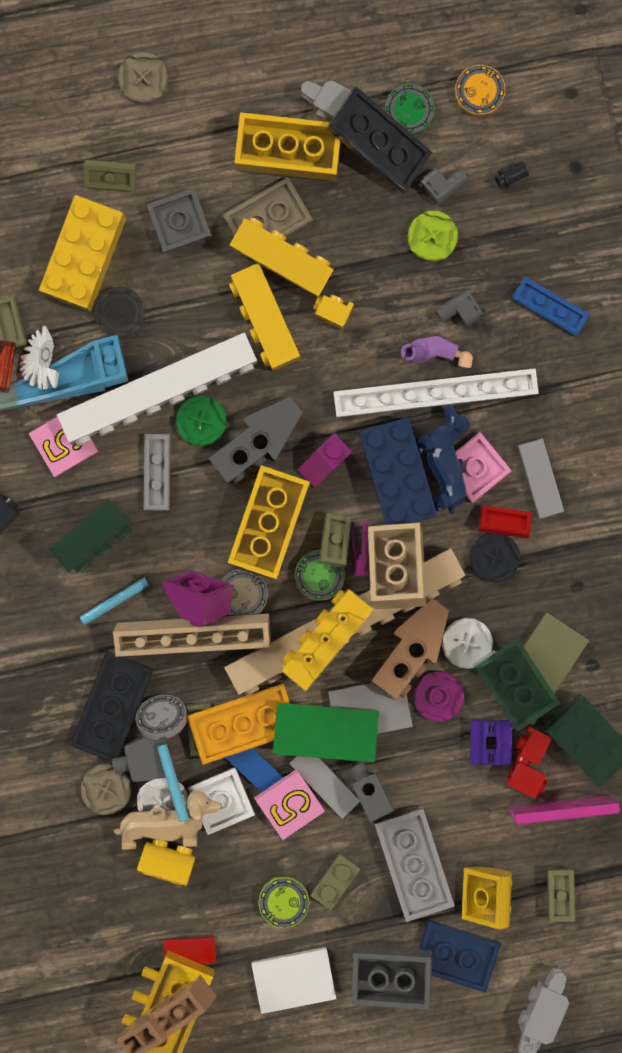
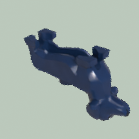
[416,404,470,514]

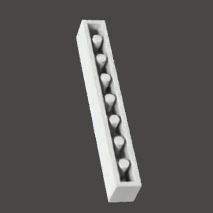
[57,332,257,446]

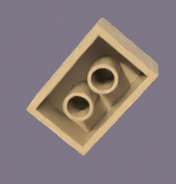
[368,523,426,610]

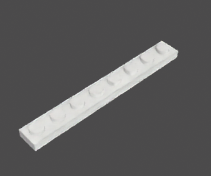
[334,368,539,418]

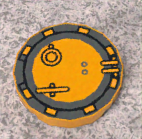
[455,65,505,117]

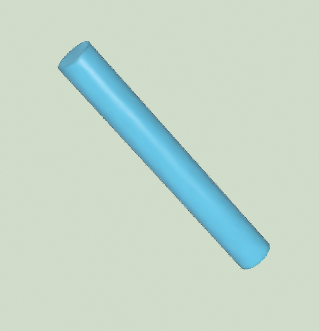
[80,577,150,625]
[157,744,189,822]

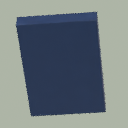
[418,919,501,993]

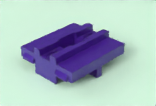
[469,719,512,766]

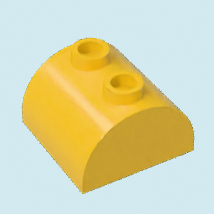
[137,839,196,887]
[462,867,512,929]

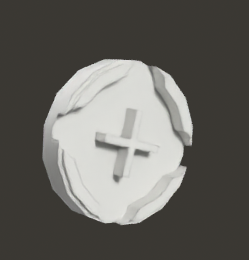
[442,618,493,669]
[137,778,188,812]

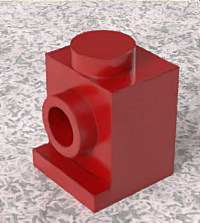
[516,724,552,766]

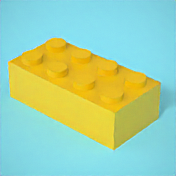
[234,112,340,181]
[39,195,126,313]
[228,465,310,579]

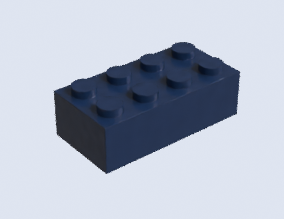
[359,417,438,525]

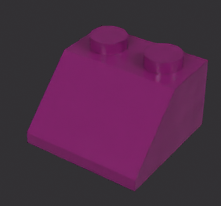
[163,570,234,627]

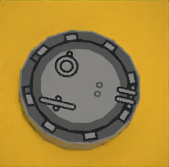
[136,695,187,740]

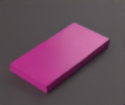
[509,795,620,825]

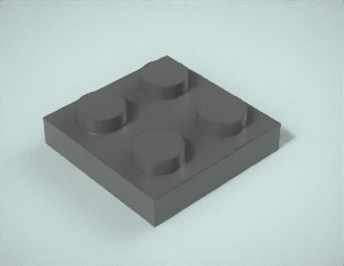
[147,188,212,254]

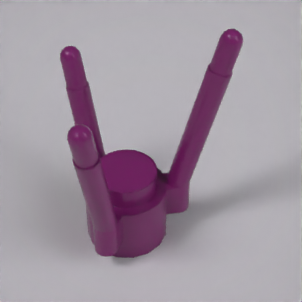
[349,520,370,577]

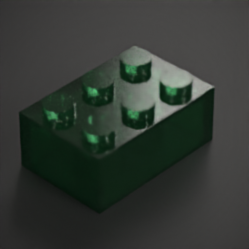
[49,499,134,573]
[472,637,561,732]
[543,694,622,788]

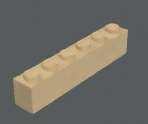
[113,614,271,657]

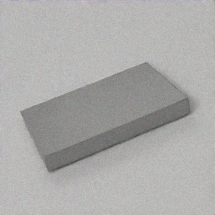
[328,676,413,734]

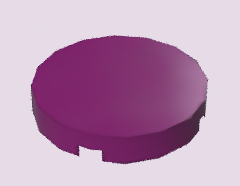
[413,671,464,722]

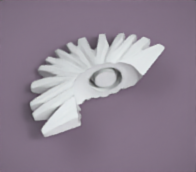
[20,326,59,390]

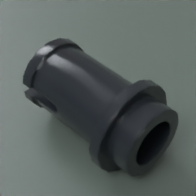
[495,161,529,189]

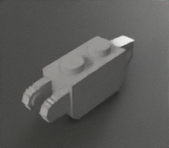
[301,81,351,122]
[518,967,569,1053]

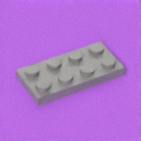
[375,807,455,922]

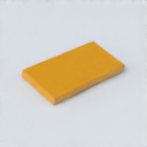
[187,684,290,765]

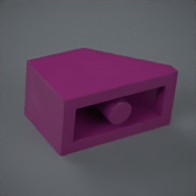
[298,433,352,488]

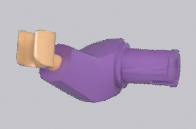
[401,336,473,368]

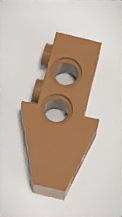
[371,598,449,700]
[116,975,217,1053]

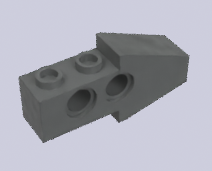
[209,397,303,484]

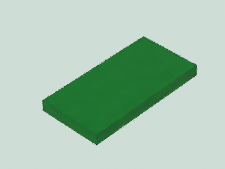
[273,702,379,762]

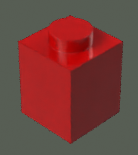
[505,759,547,799]

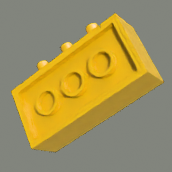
[281,589,373,691]
[122,951,215,1053]

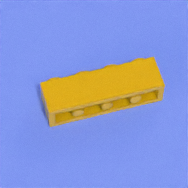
[229,217,334,297]
[229,263,300,371]

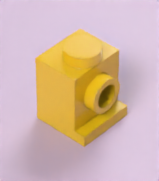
[313,295,354,330]

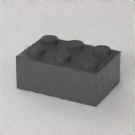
[352,945,433,1010]

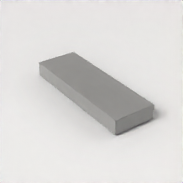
[144,434,171,510]
[518,439,564,519]
[289,756,360,819]

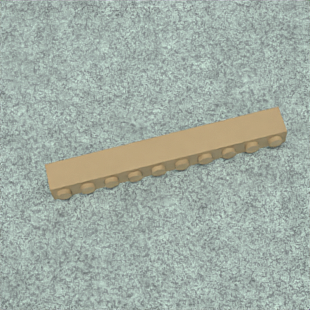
[224,548,466,696]

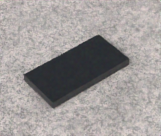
[326,87,432,193]
[70,650,154,762]

